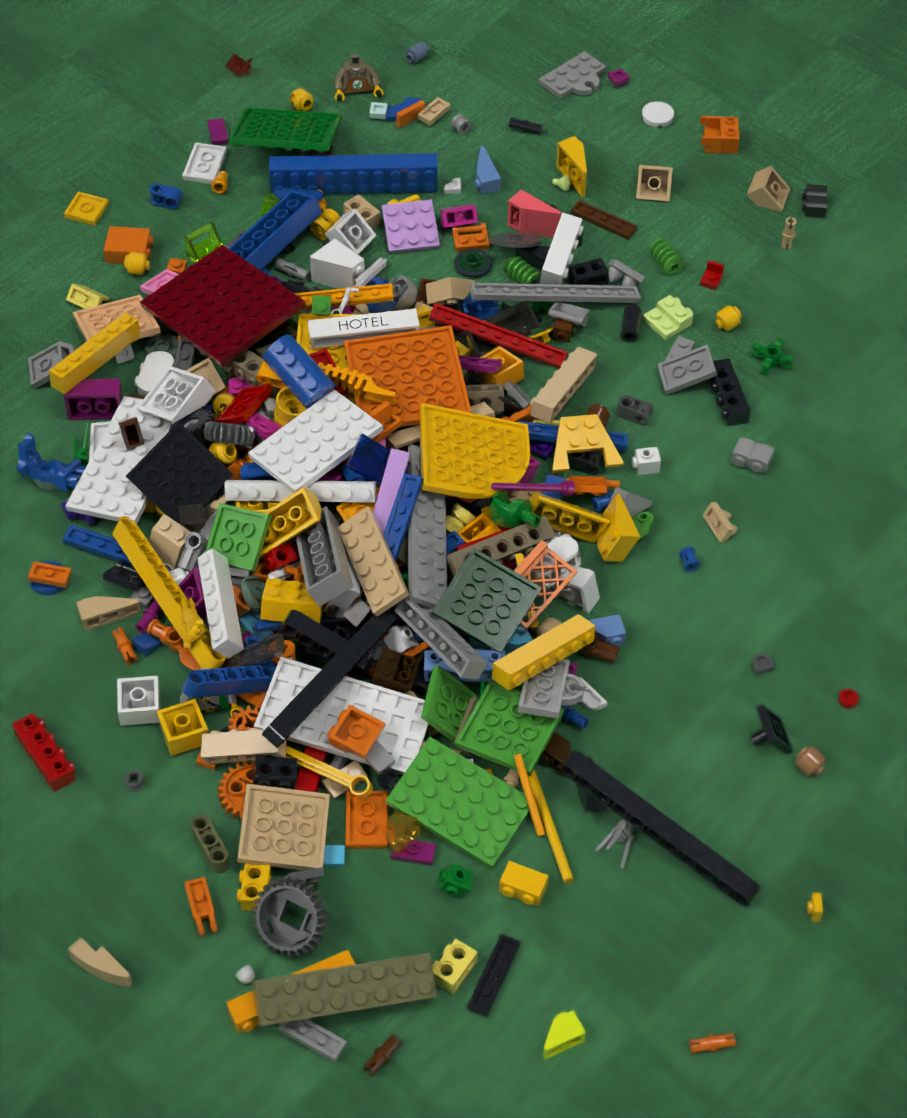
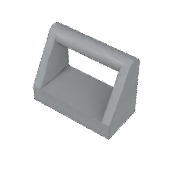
[548,301,590,327]

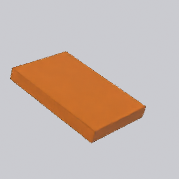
[346,790,388,849]

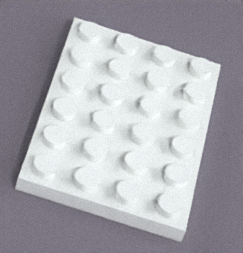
[248,390,383,493]

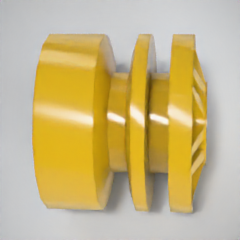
[273,387,307,427]

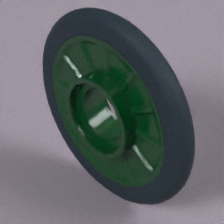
[454,249,492,277]

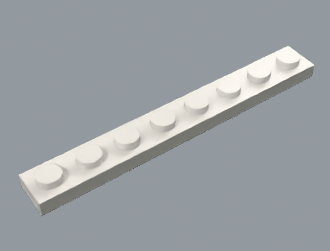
[224,480,377,502]

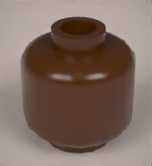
[586,404,610,428]

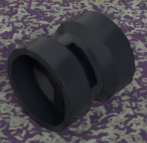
[377,770,399,792]

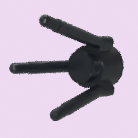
[495,396,521,419]

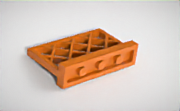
[514,540,578,630]

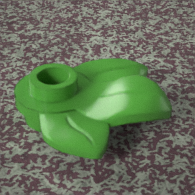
[632,512,654,540]

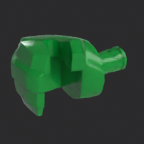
[490,490,541,528]

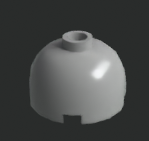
[389,275,418,311]

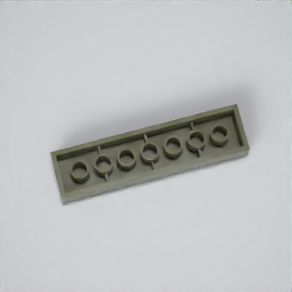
[252,953,437,1027]

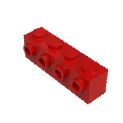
[12,713,76,792]

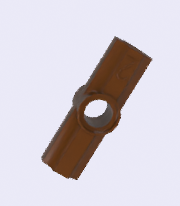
[578,635,620,664]

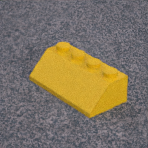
[260,487,322,558]
[528,491,610,543]

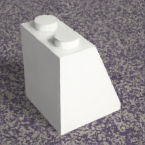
[310,239,365,289]

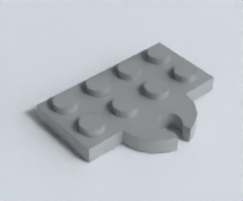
[539,51,607,99]
[518,659,585,719]

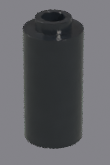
[621,305,642,343]

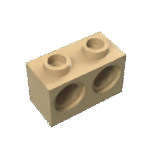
[343,194,381,229]

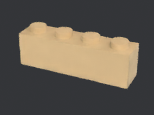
[200,728,287,764]

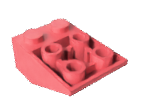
[507,190,561,238]

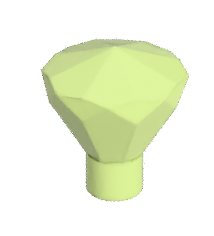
[552,175,571,191]

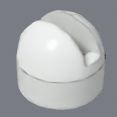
[235,964,255,984]

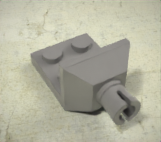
[28,341,76,389]

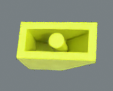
[543,1010,586,1060]

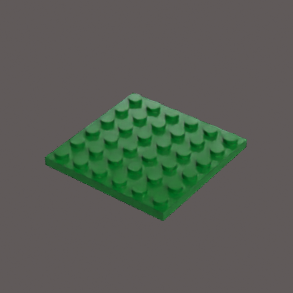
[229,107,342,152]

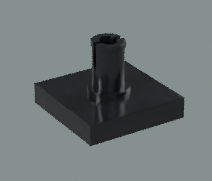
[750,704,793,755]

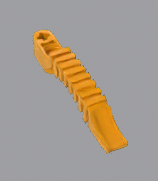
[256,361,397,405]

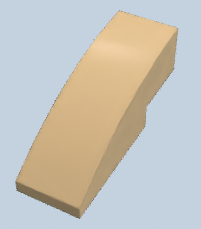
[68,938,133,987]

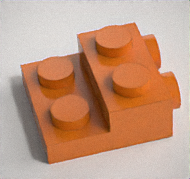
[327,704,385,759]

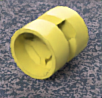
[446,502,476,532]

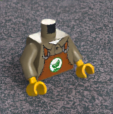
[334,54,383,101]

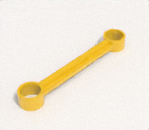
[286,746,373,799]

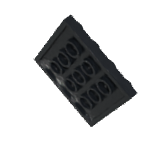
[126,421,234,526]

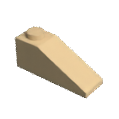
[76,596,141,631]

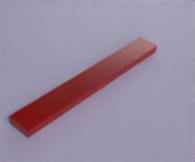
[429,303,568,369]

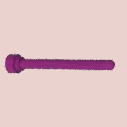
[491,481,575,496]

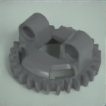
[251,876,330,957]

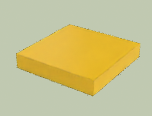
[64,192,109,226]

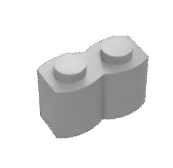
[731,438,774,473]

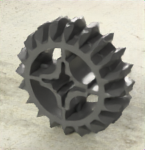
[204,421,255,445]

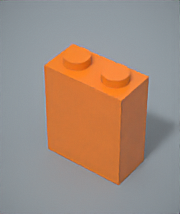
[103,226,154,264]

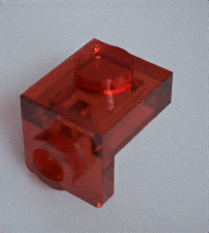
[225,53,253,78]

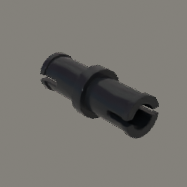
[509,117,543,134]

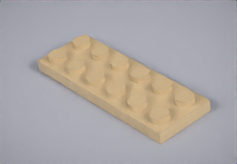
[337,506,409,616]

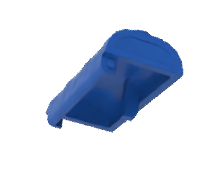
[263,335,336,409]

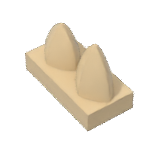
[702,502,738,543]

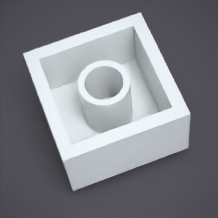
[325,209,376,254]
[117,676,161,726]

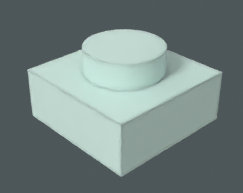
[369,102,388,119]

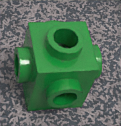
[438,863,473,898]

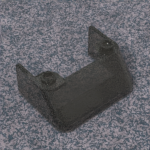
[455,300,540,358]

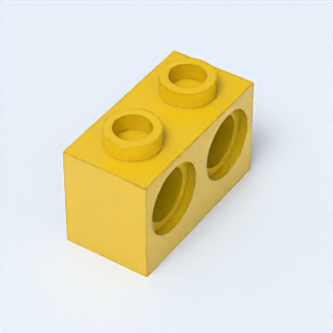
[237,863,272,911]

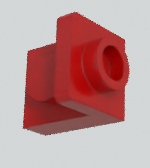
[700,260,725,291]

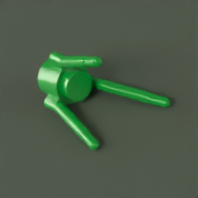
[73,422,90,466]

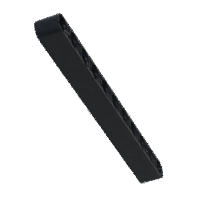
[262,605,400,749]
[561,751,760,906]

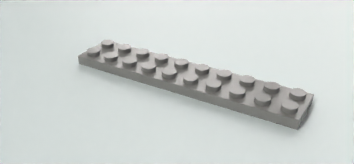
[408,444,447,609]

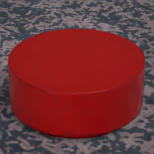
[838,689,859,709]

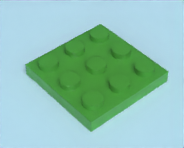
[205,503,272,572]
[421,665,479,743]

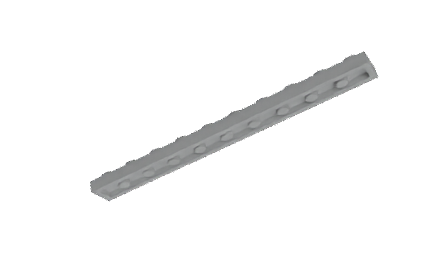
[469,283,641,303]

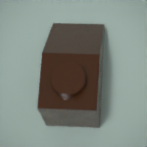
[118,417,145,450]

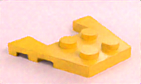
[551,414,624,473]

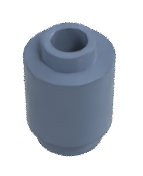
[406,42,429,64]

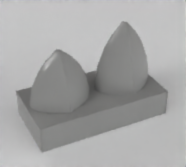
[608,259,645,286]

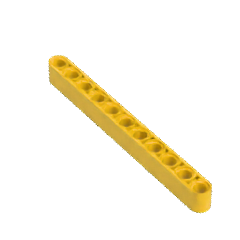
[112,516,226,669]

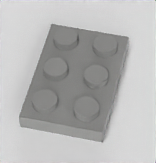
[657,344,717,395]

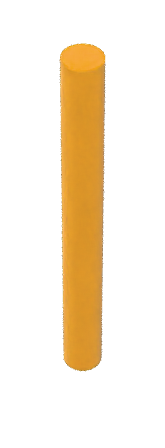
[513,753,545,836]

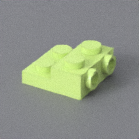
[642,295,693,340]

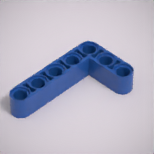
[182,635,276,698]

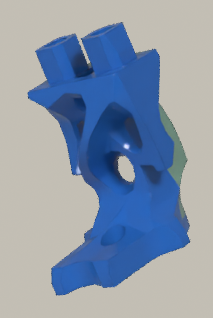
[17,433,86,492]

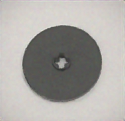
[490,233,541,248]

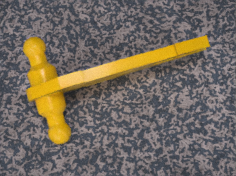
[180,595,204,649]

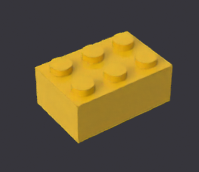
[260,578,324,624]

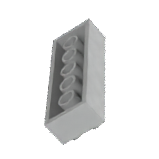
[296,506,353,607]

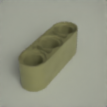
[191,814,230,874]

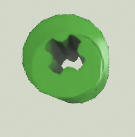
[649,238,684,275]
[503,256,541,284]

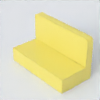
[66,284,110,309]

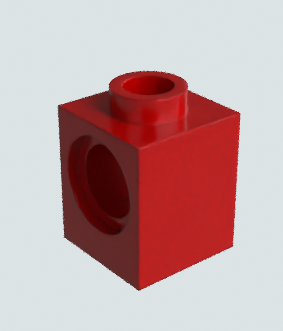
[263,542,298,572]

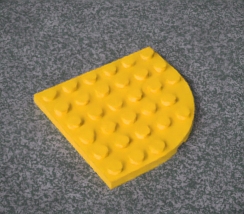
[419,403,530,499]

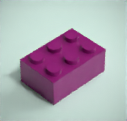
[63,379,123,420]

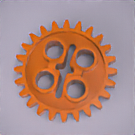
[218,761,254,822]

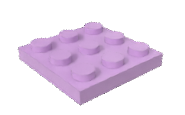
[382,199,440,254]

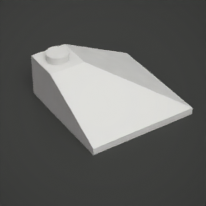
[137,366,216,423]

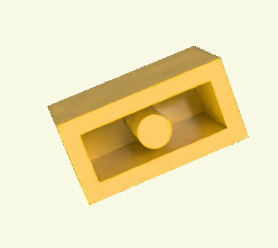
[499,861,549,906]

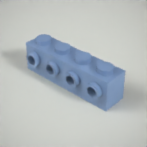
[424,649,505,682]

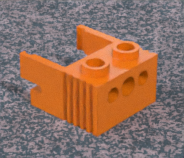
[700,116,739,154]

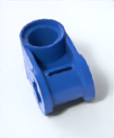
[149,183,183,210]

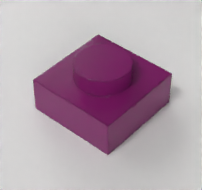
[607,68,630,87]

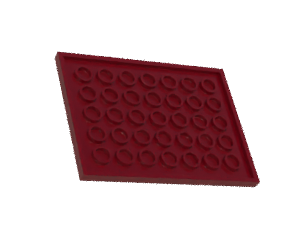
[140,245,306,367]

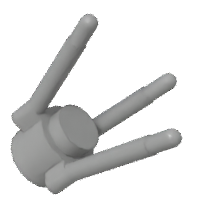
[595,820,634,869]

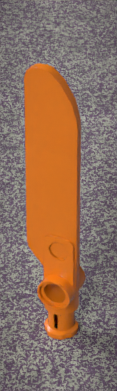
[147,619,267,709]

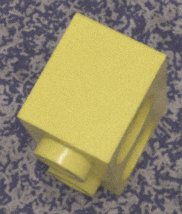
[432,939,478,995]

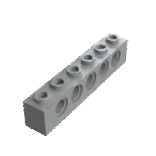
[395,596,487,679]

